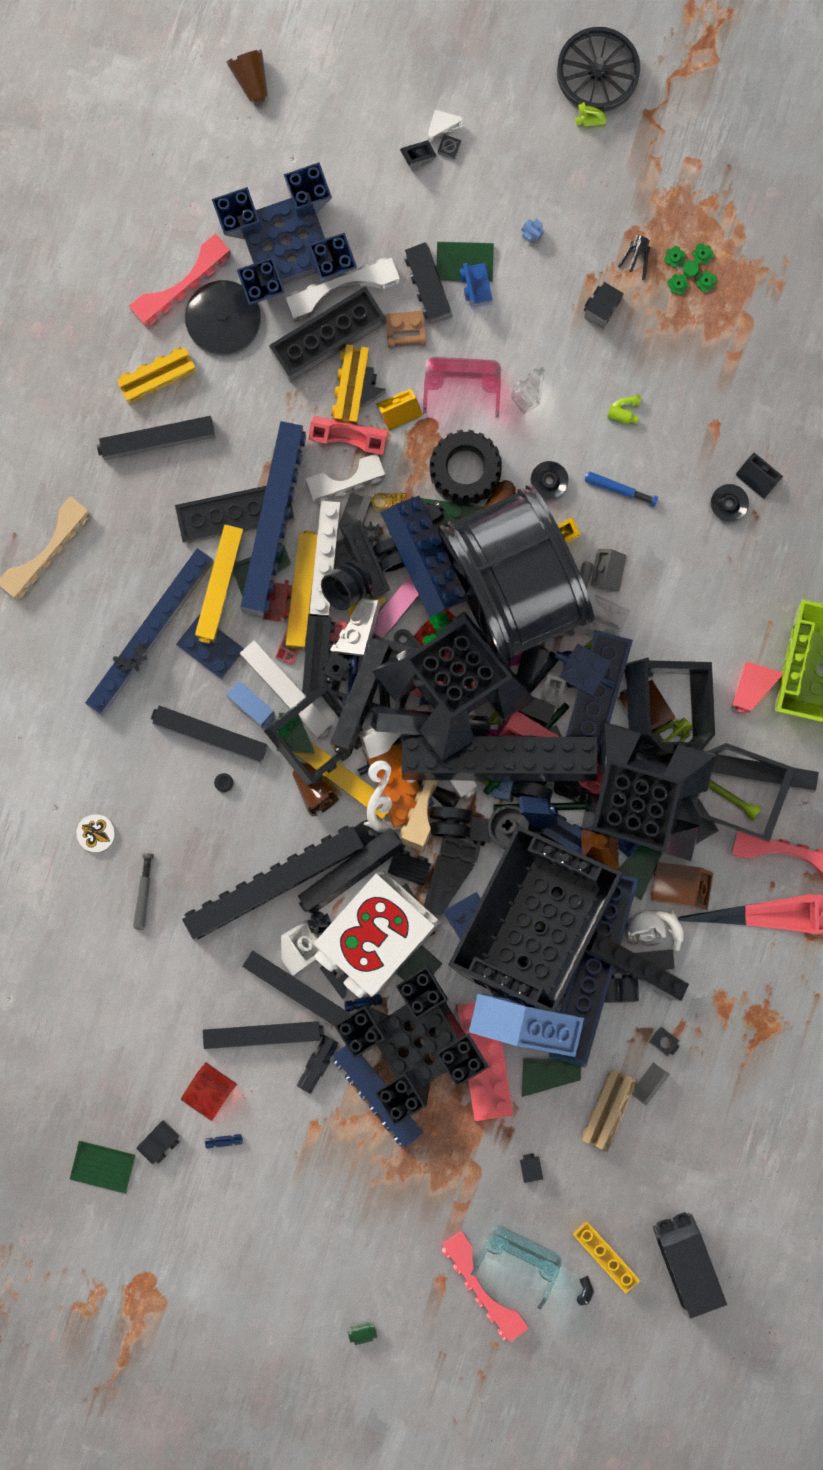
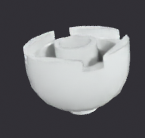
[627,911,666,946]

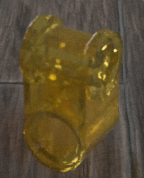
[371,493,407,513]

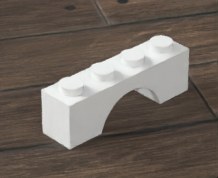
[306,454,385,504]

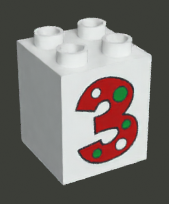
[314,871,442,998]

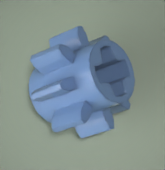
[521,218,544,242]

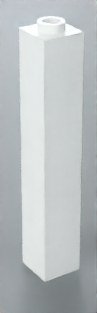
[240,641,332,739]

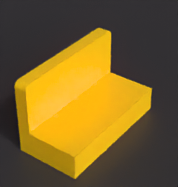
[376,388,423,430]

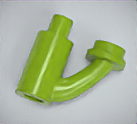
[575,102,606,127]
[607,393,642,425]

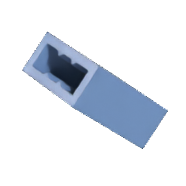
[226,680,275,729]

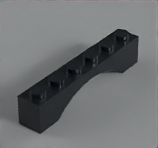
[585,932,689,1001]

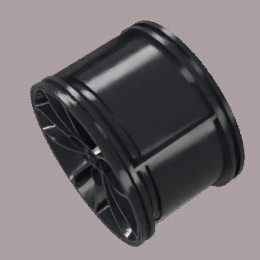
[438,484,594,664]

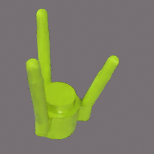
[652,717,693,742]

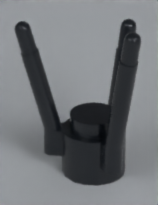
[618,235,651,280]

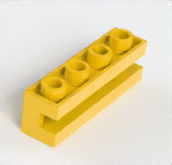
[331,344,369,424]
[117,347,196,404]
[572,1221,640,1293]

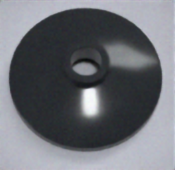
[530,461,569,499]
[711,484,749,522]

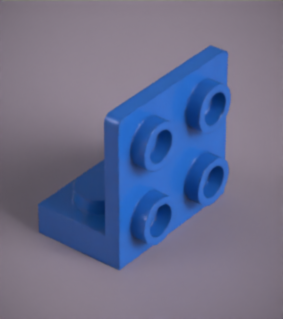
[460,263,493,305]

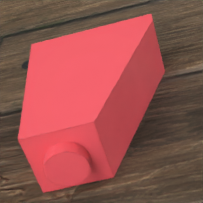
[731,661,783,714]

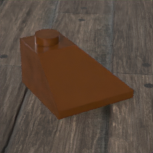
[581,829,619,870]

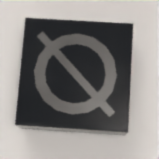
[437,134,461,159]

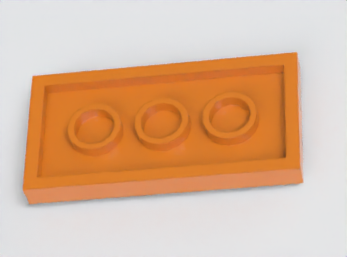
[366,743,430,828]

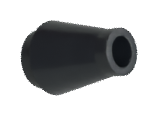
[432,786,460,808]

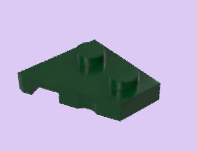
[277,713,314,753]

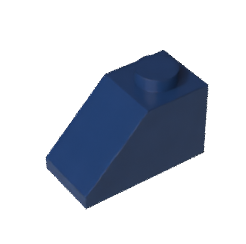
[518,796,558,831]

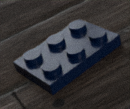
[176,614,244,680]

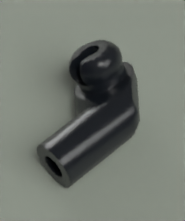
[577,1276,594,1306]

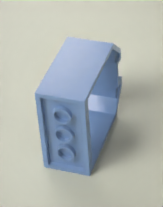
[469,993,584,1057]

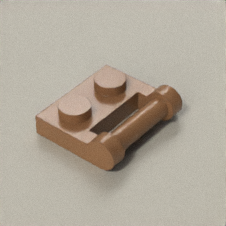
[385,311,426,348]

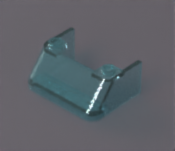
[470,1226,562,1310]

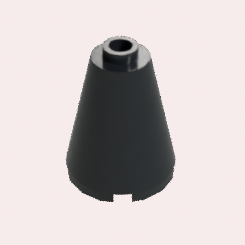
[516,645,559,693]

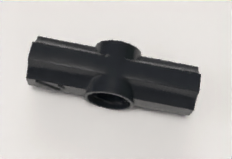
[297,1035,339,1094]

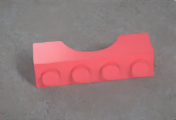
[308,416,388,455]

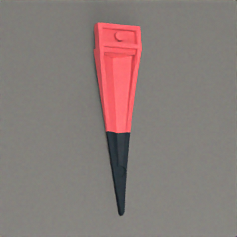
[678,894,823,934]

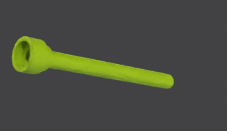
[709,780,761,821]

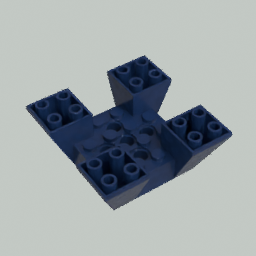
[212,162,357,306]

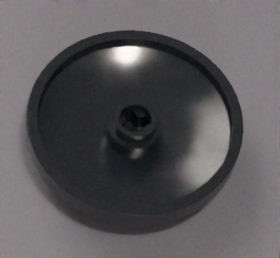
[185,280,261,356]

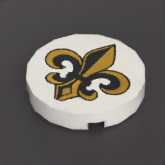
[76,814,115,853]

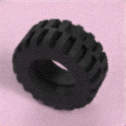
[429,429,502,505]

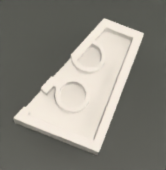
[330,599,381,657]

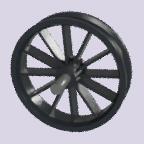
[557,27,640,112]

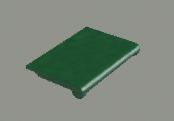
[436,241,494,282]
[70,1141,136,1194]

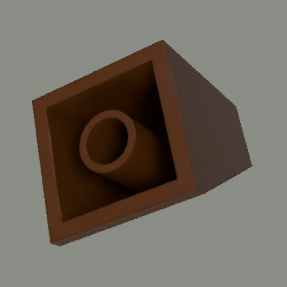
[617,679,676,732]
[651,862,714,910]

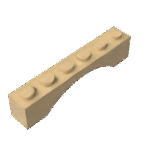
[0,496,90,600]
[400,780,442,852]

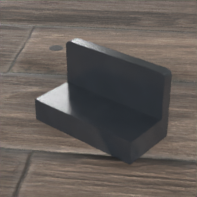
[736,452,783,498]

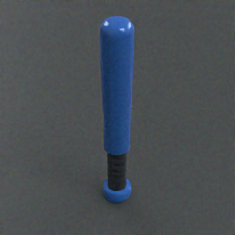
[585,471,658,507]

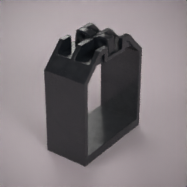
[626,660,715,760]
[690,743,796,843]
[652,1212,727,1319]

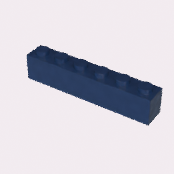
[333,1045,423,1147]

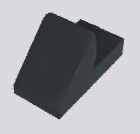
[400,140,437,171]
[360,367,386,408]
[320,965,349,999]

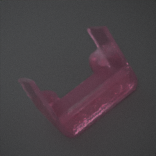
[423,357,501,418]

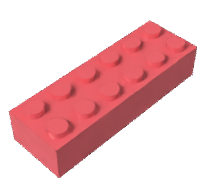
[457,1003,513,1121]

